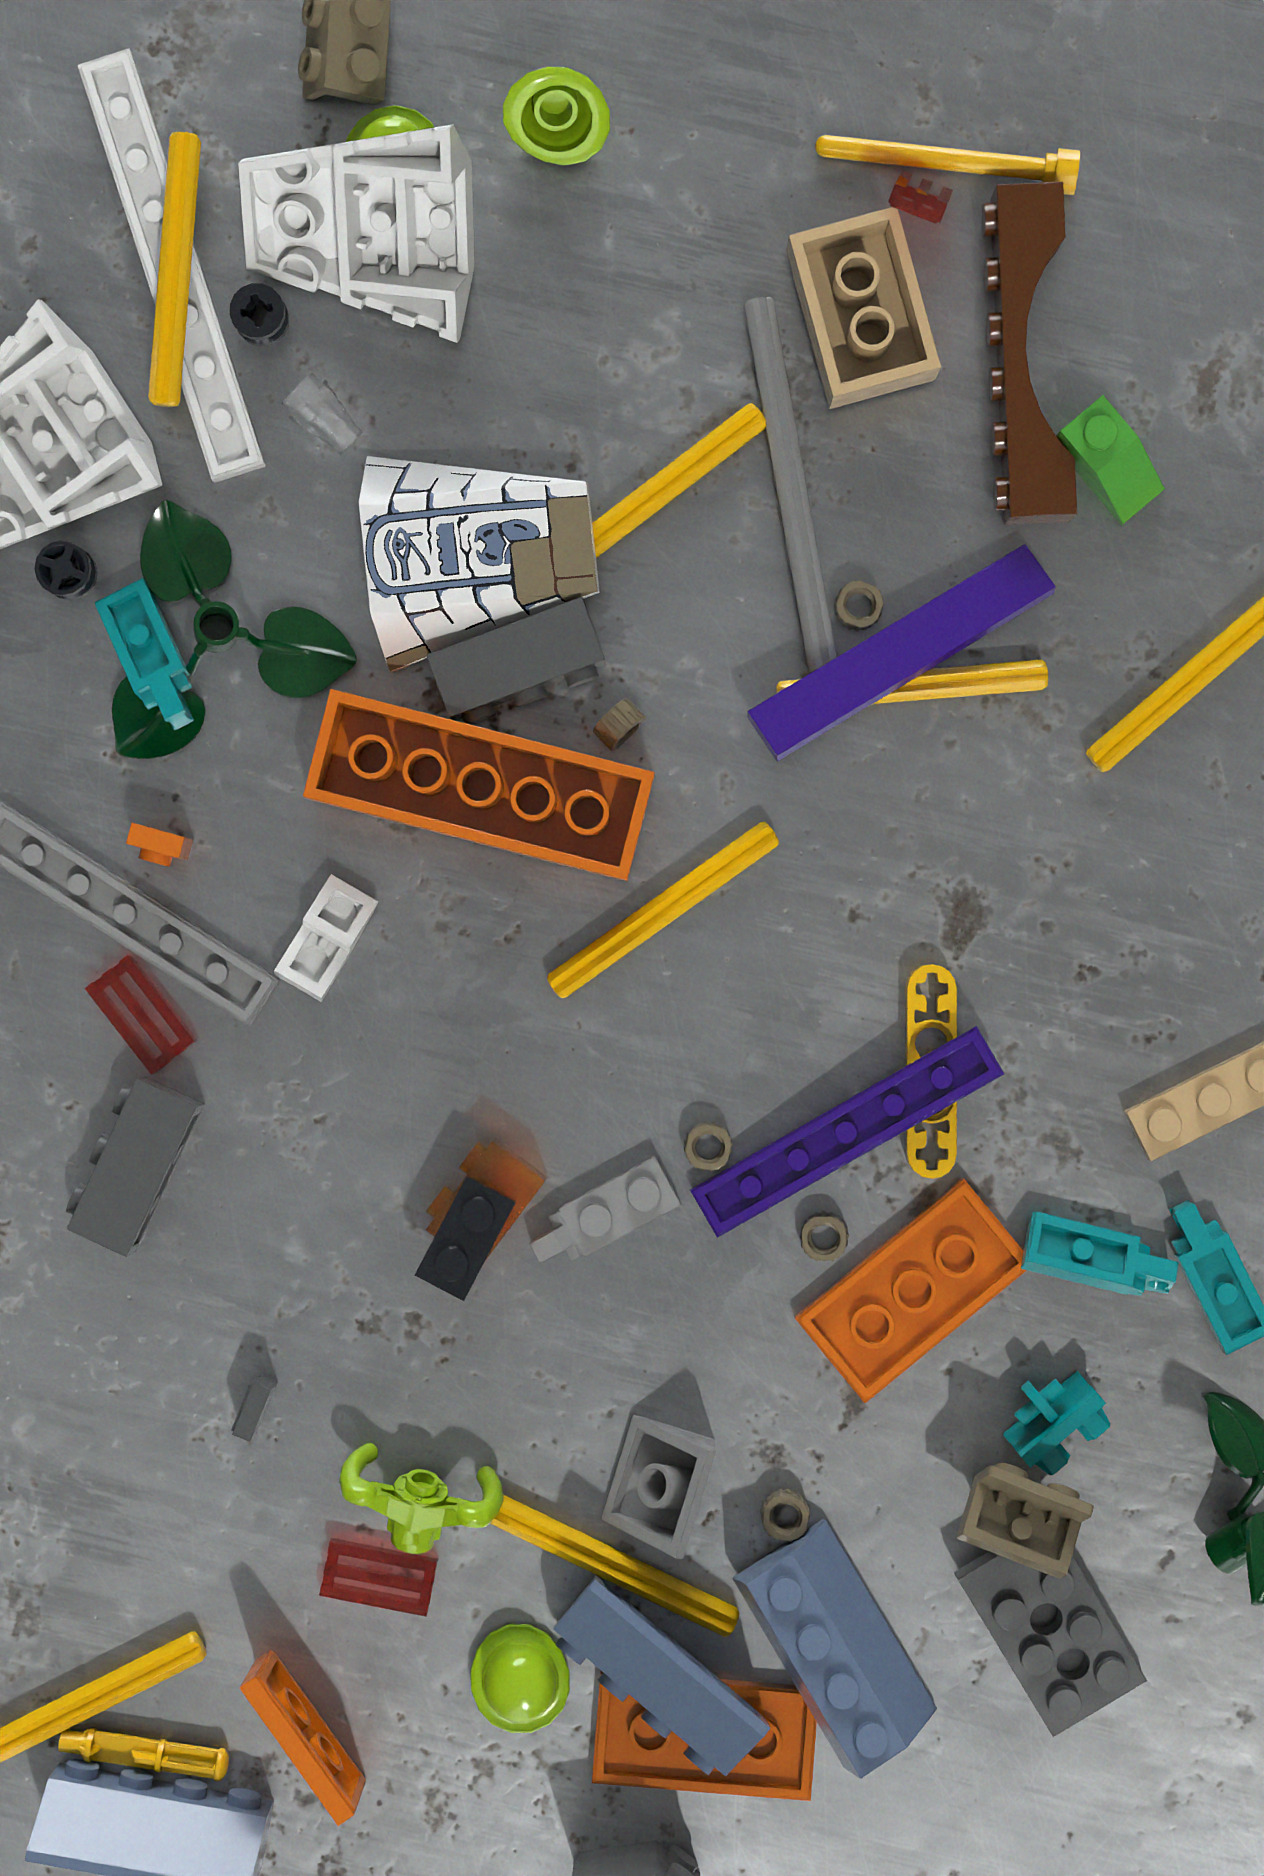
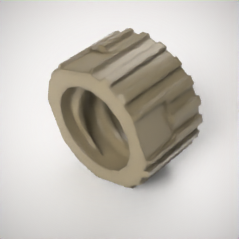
[834,579,884,631]
[593,698,646,751]
[684,1122,733,1172]
[800,1211,849,1262]
[760,1489,810,1542]

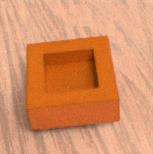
[126,822,194,867]

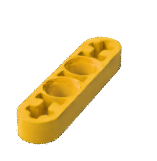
[905,964,957,1179]

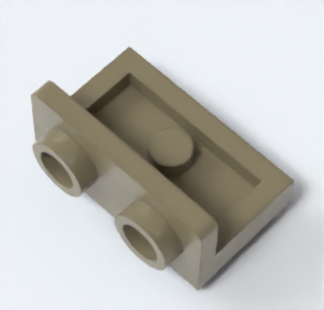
[298,0,391,105]
[956,1463,1094,1579]

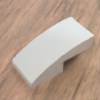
[274,874,378,1002]

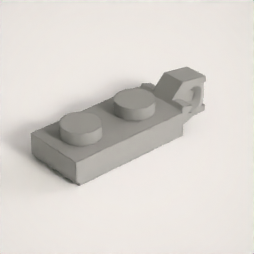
[529,1156,681,1263]

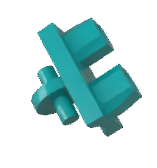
[1003,1371,1110,1475]

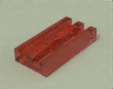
[888,170,953,224]
[84,955,197,1075]
[319,1538,438,1617]

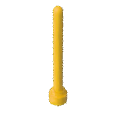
[815,135,1080,195]

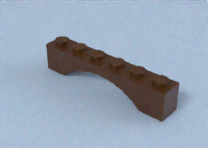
[982,182,1077,525]

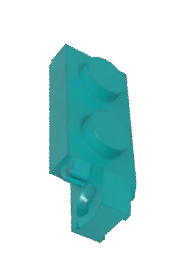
[94,578,194,730]
[1168,1200,1264,1355]
[1020,1211,1179,1296]

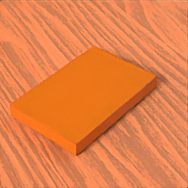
[239,1649,366,1826]

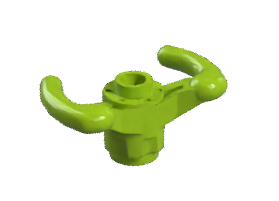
[339,1443,504,1554]

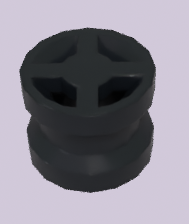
[230,283,289,347]
[34,540,98,601]

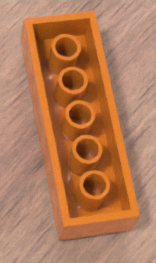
[303,689,655,882]

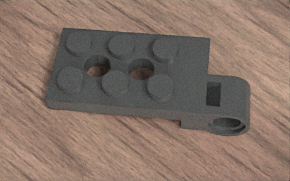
[954,1551,1147,1737]

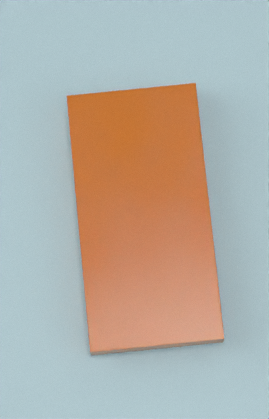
[794,1178,1027,1403]
[592,1671,817,1801]

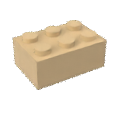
[786,206,941,409]

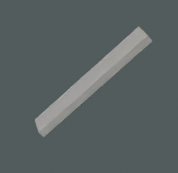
[0,803,280,1026]

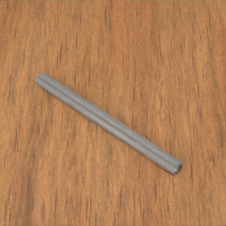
[744,297,837,673]

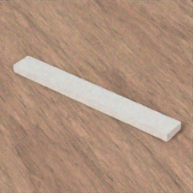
[78,48,266,483]

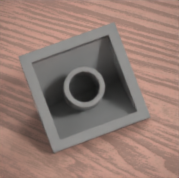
[601,1415,716,1559]

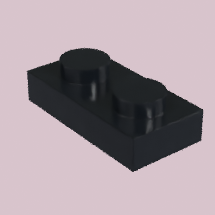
[415,1175,517,1301]

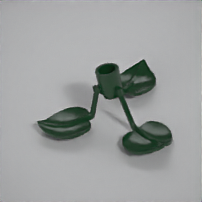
[112,500,357,759]
[1202,1392,1264,1606]

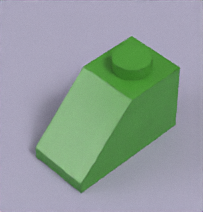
[1056,395,1165,526]

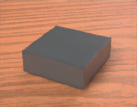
[231,1375,278,1442]

